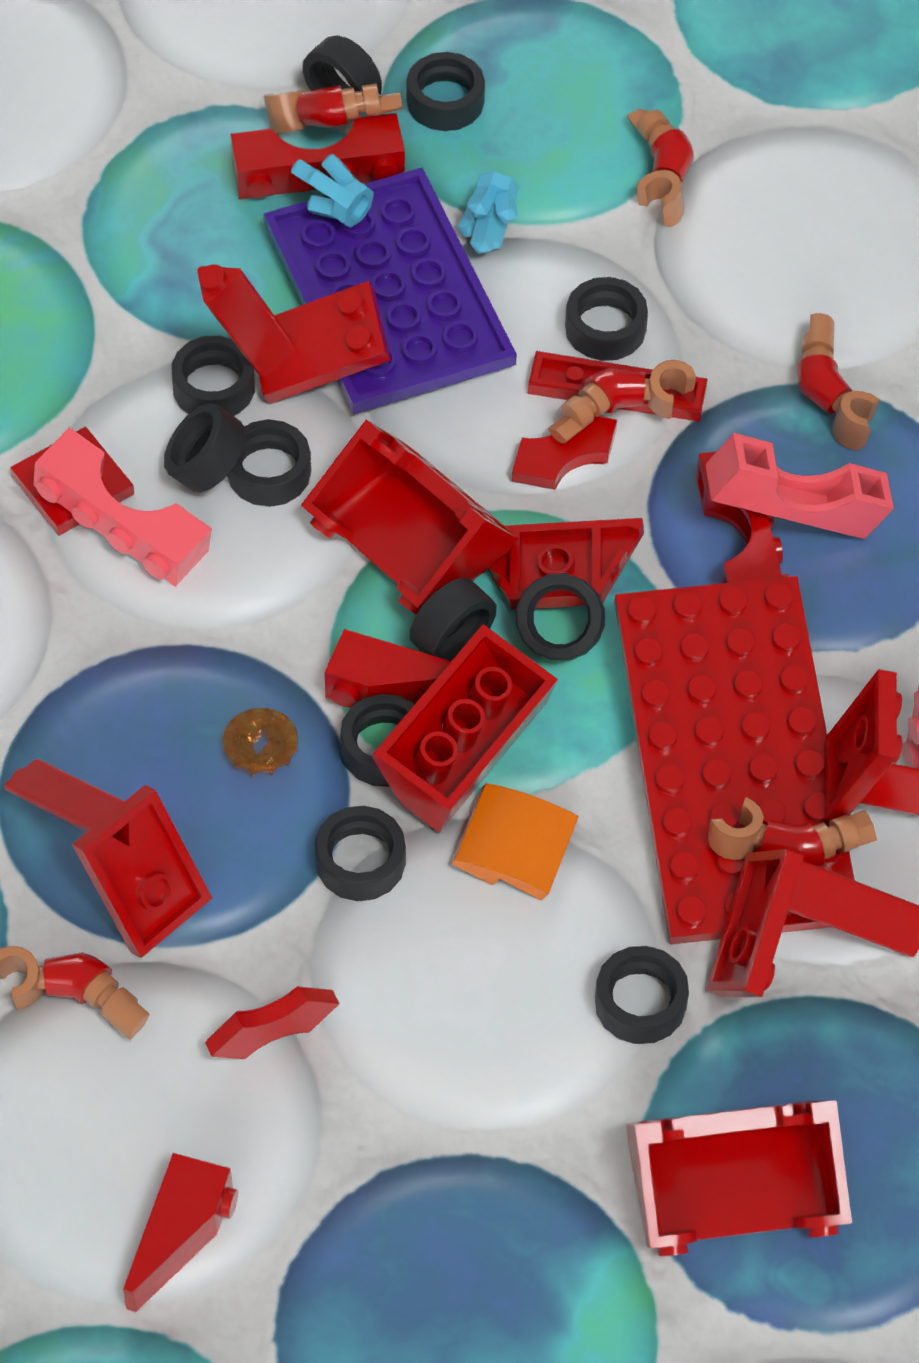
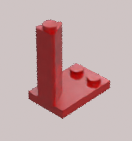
[197,264,391,404]
[825,669,919,821]
[4,758,212,958]
[705,849,919,997]

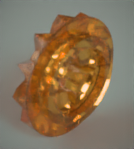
[223,708,298,777]

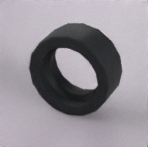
[302,35,382,115]
[406,52,485,131]
[565,277,648,361]
[171,335,255,416]
[164,403,246,493]
[228,419,311,507]
[516,573,605,660]
[410,578,497,661]
[340,694,415,787]
[315,805,406,901]
[595,946,689,1044]

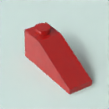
[324,629,451,708]
[123,1153,238,1312]

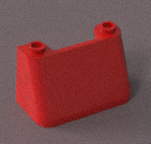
[301,419,519,615]
[626,1100,852,1256]

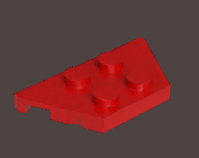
[487,518,644,610]

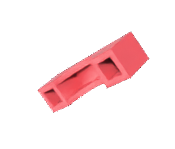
[33,427,212,587]
[706,433,894,539]

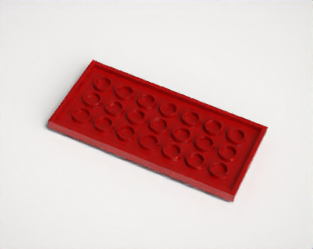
[614,576,855,945]

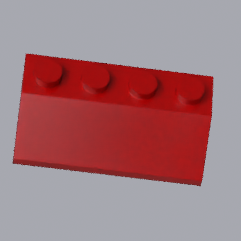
[372,624,558,833]

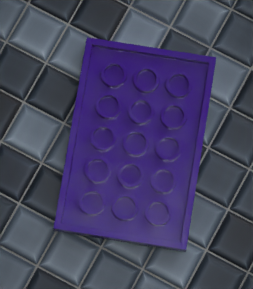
[264,167,517,415]

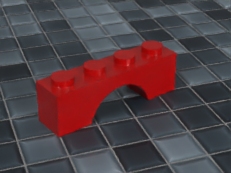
[230,113,405,200]
[696,451,789,583]

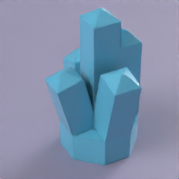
[291,154,374,228]
[457,171,519,254]

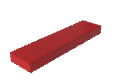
[528,351,708,422]

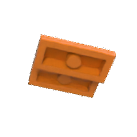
[451,783,579,901]

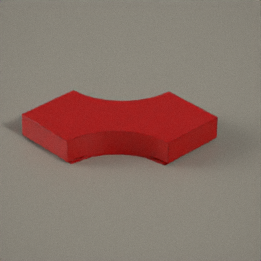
[512,416,617,490]
[205,986,340,1059]

